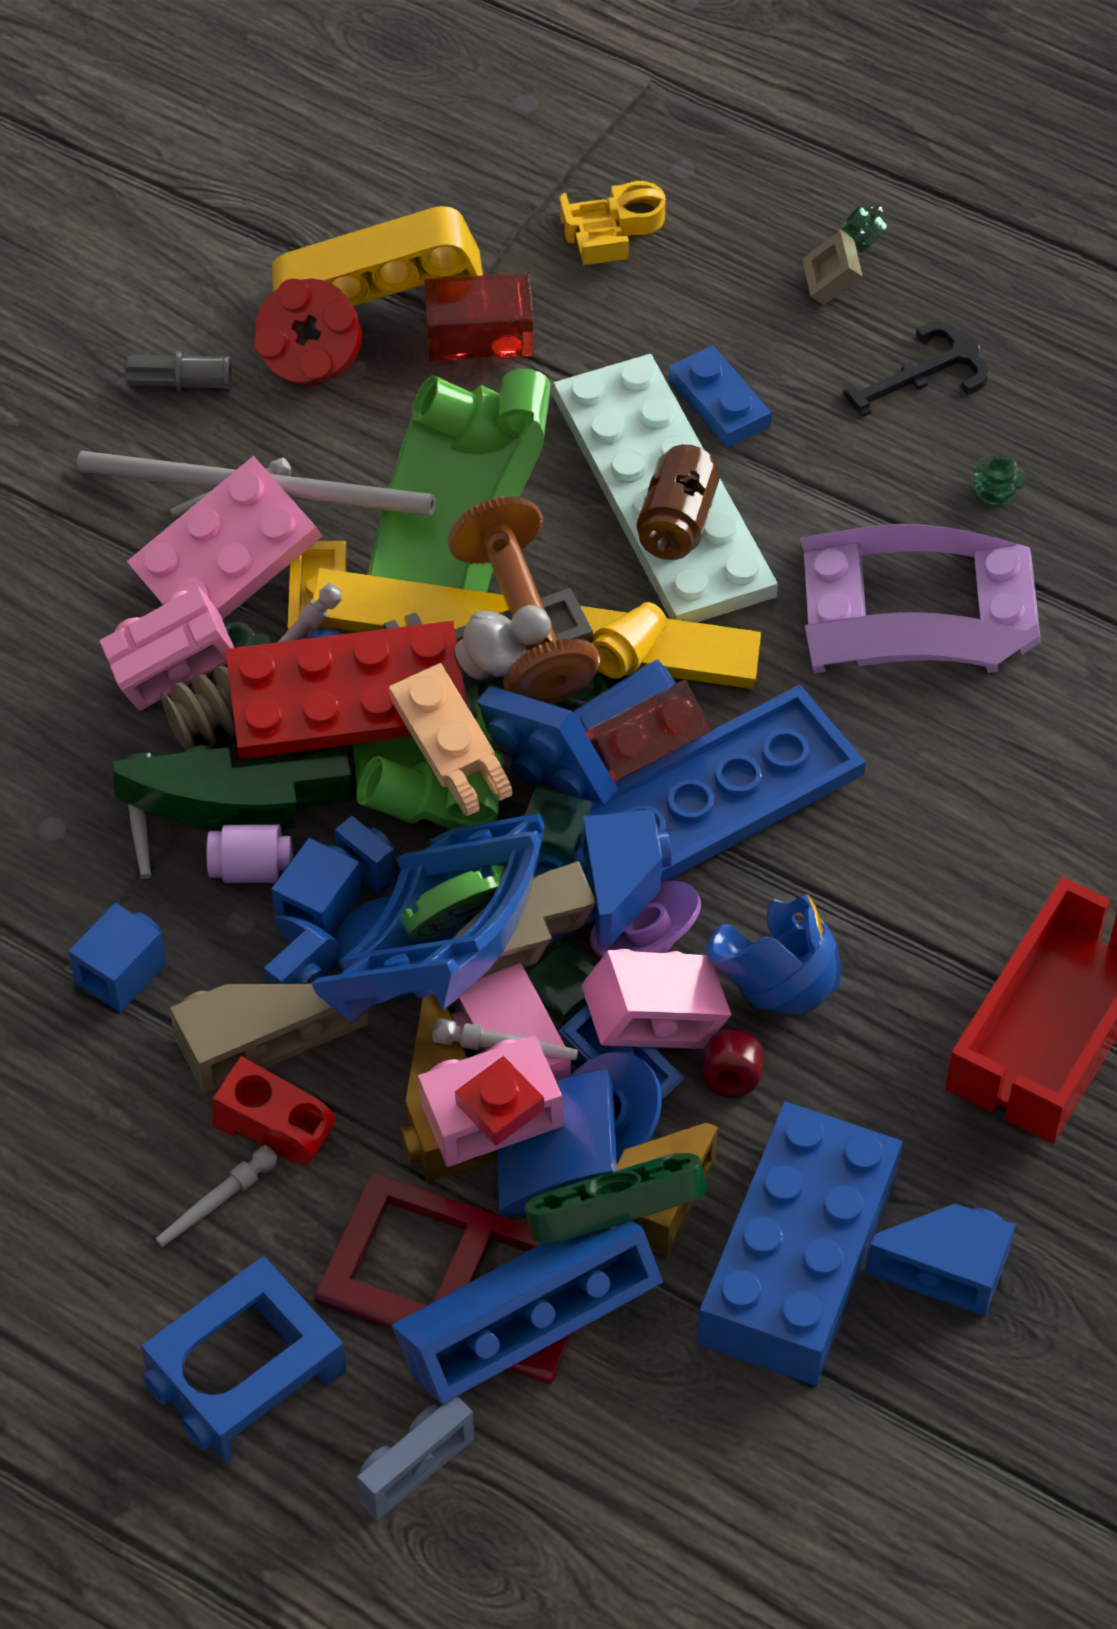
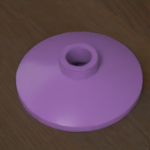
[590,881,701,959]

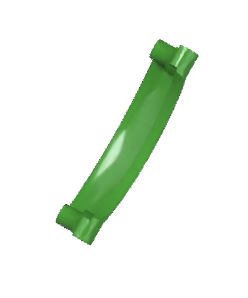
[353,369,550,829]

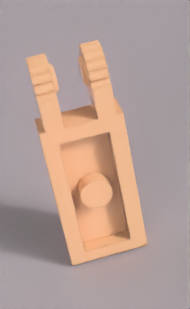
[389,663,513,816]

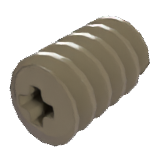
[160,666,236,750]

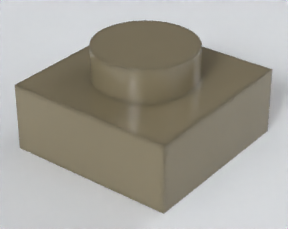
[802,230,863,305]

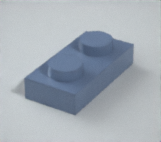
[357,1396,474,1521]

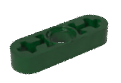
[525,1153,707,1243]

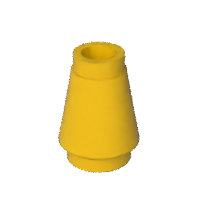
[592,602,667,679]

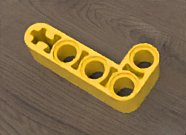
[271,206,485,320]

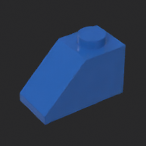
[582,809,671,948]
[866,1203,1015,1317]

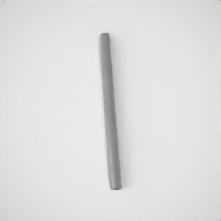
[77,451,436,516]

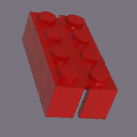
[945,876,1117,1145]

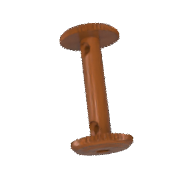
[448,496,600,704]

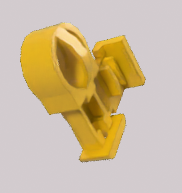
[560,181,665,265]

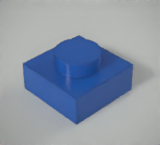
[335,816,395,896]

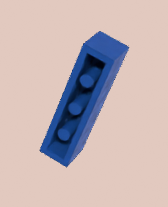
[391,1220,663,1404]

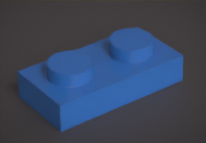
[669,345,772,448]

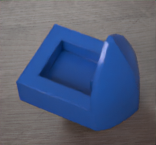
[264,915,341,984]

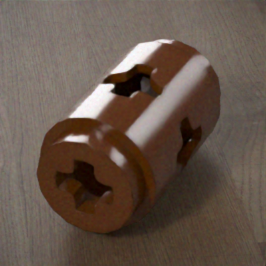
[636,444,720,560]

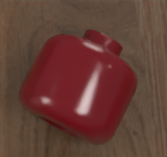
[701,1029,765,1098]

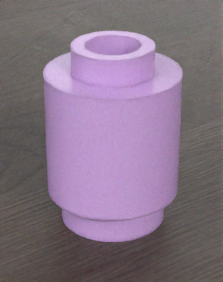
[207,824,293,883]

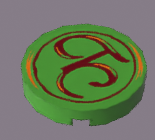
[401,865,506,941]

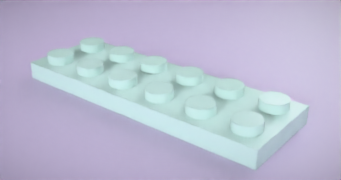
[553,354,778,623]

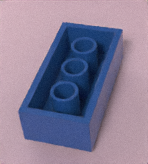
[697,1101,903,1387]

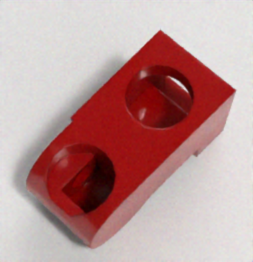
[212,1056,336,1165]

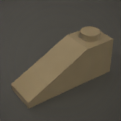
[170,984,368,1094]

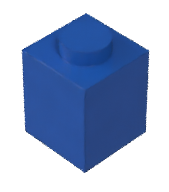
[271,838,362,936]
[68,903,166,1013]

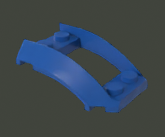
[311,813,544,1023]

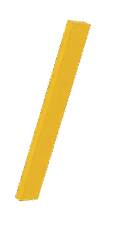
[313,568,761,689]

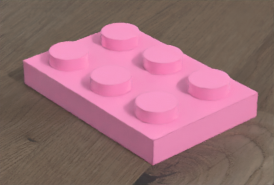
[127,456,322,620]

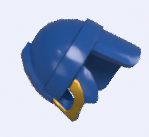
[706,894,841,1015]

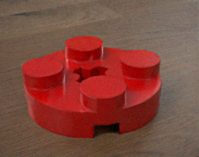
[254,278,362,387]

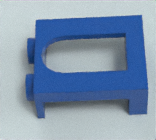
[141,1256,346,1463]

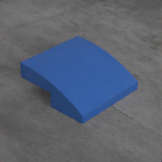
[497,1069,617,1217]

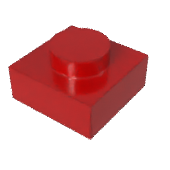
[455,1055,545,1146]

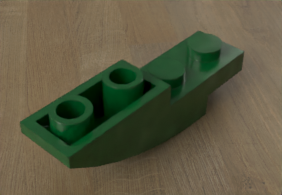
[113,746,351,829]

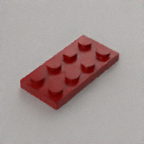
[225,620,467,759]

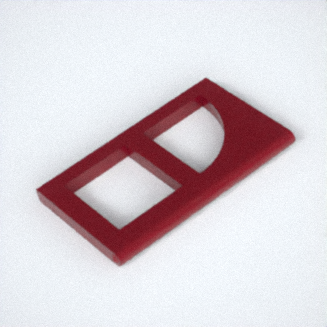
[314,1172,573,1385]

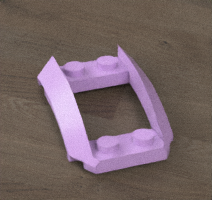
[800,524,1041,674]

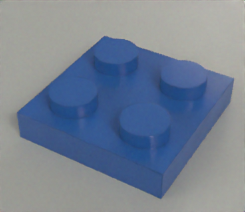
[476,686,618,805]

